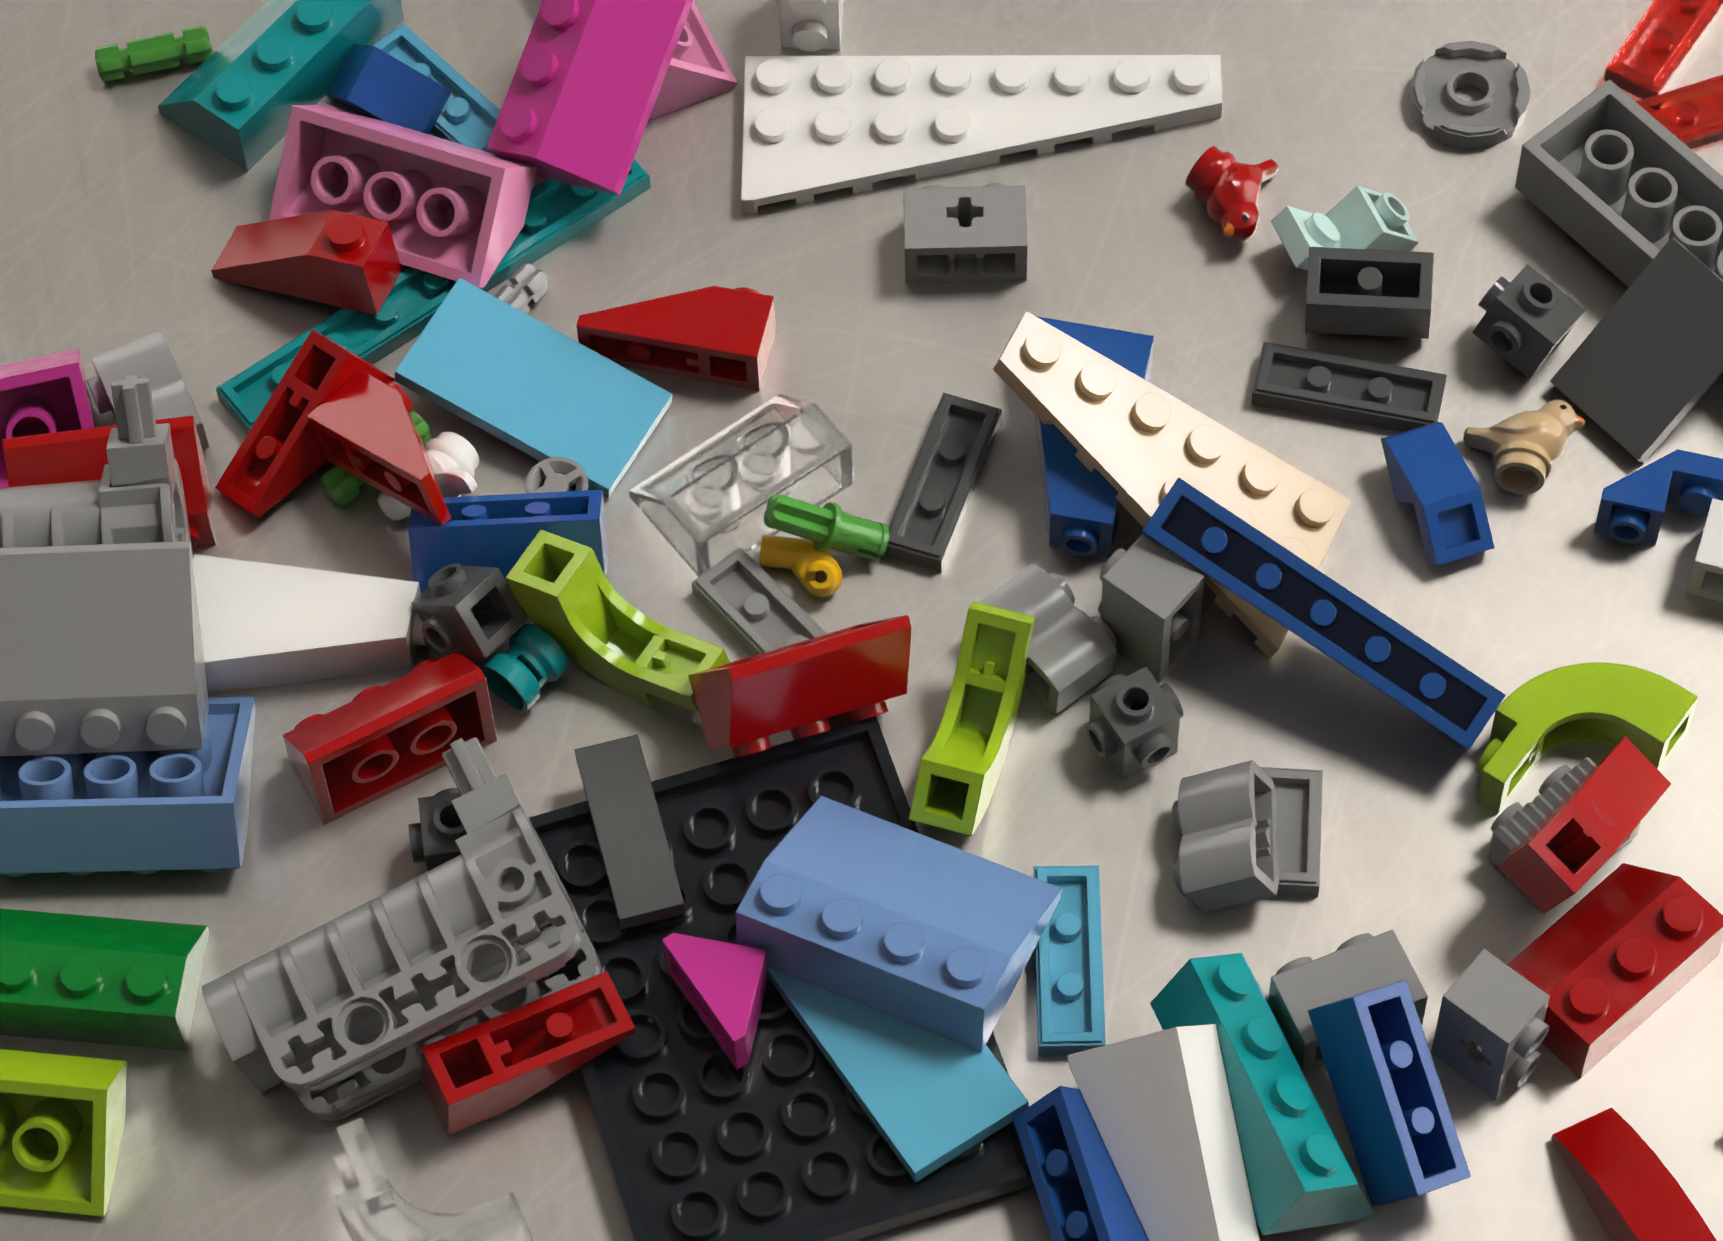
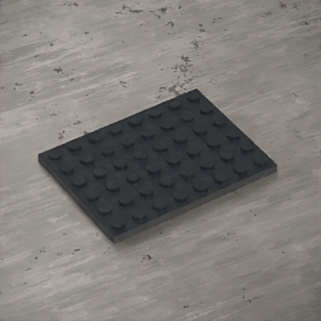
[529,716,1034,1241]

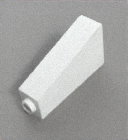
[193,554,428,694]
[1067,1024,1260,1241]

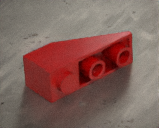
[1498,736,1671,914]

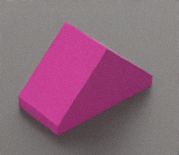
[662,933,769,1070]

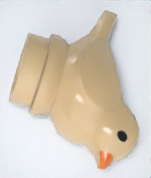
[1463,400,1585,494]

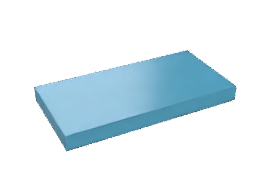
[395,277,672,499]
[768,967,1029,1182]

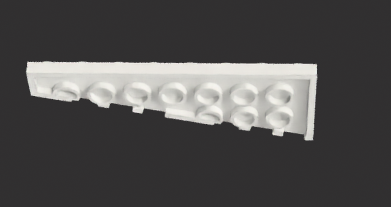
[741,55,1222,214]

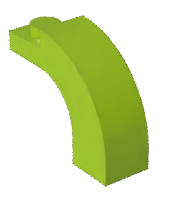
[506,530,730,712]
[909,601,1036,836]
[1475,662,1699,813]

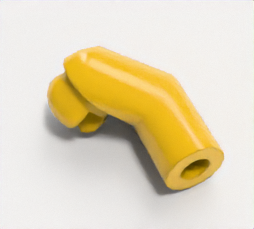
[759,535,842,597]

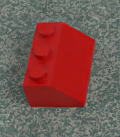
[2,415,216,551]
[688,615,912,758]
[283,651,497,825]
[1507,863,1723,1079]

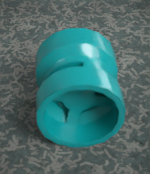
[480,623,570,713]

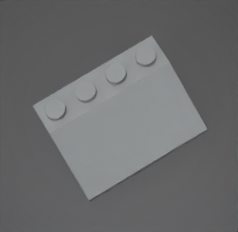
[0,541,209,756]

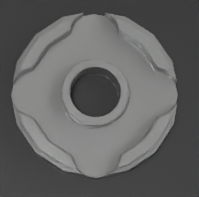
[1409,41,1531,150]

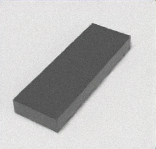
[1251,342,1447,432]
[884,392,1002,572]
[574,734,685,930]

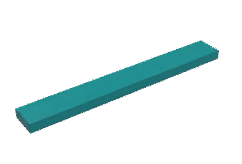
[216,159,651,434]

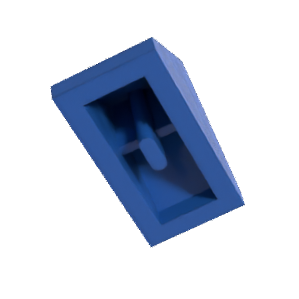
[326,43,452,134]

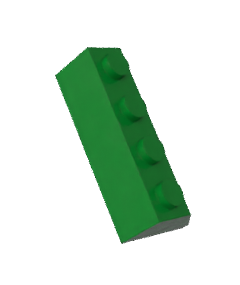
[0,908,209,1051]

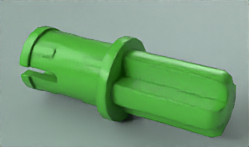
[764,494,889,563]

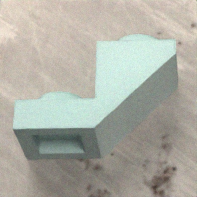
[1271,186,1419,271]

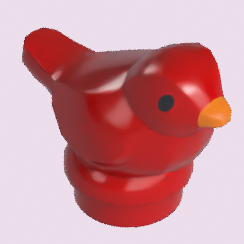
[1185,146,1279,241]

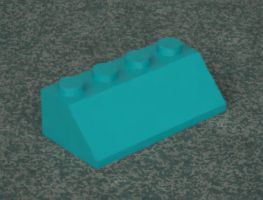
[158,0,404,172]
[1150,953,1374,1235]

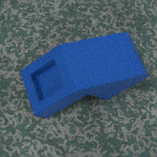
[1381,422,1495,566]
[1594,449,1723,545]

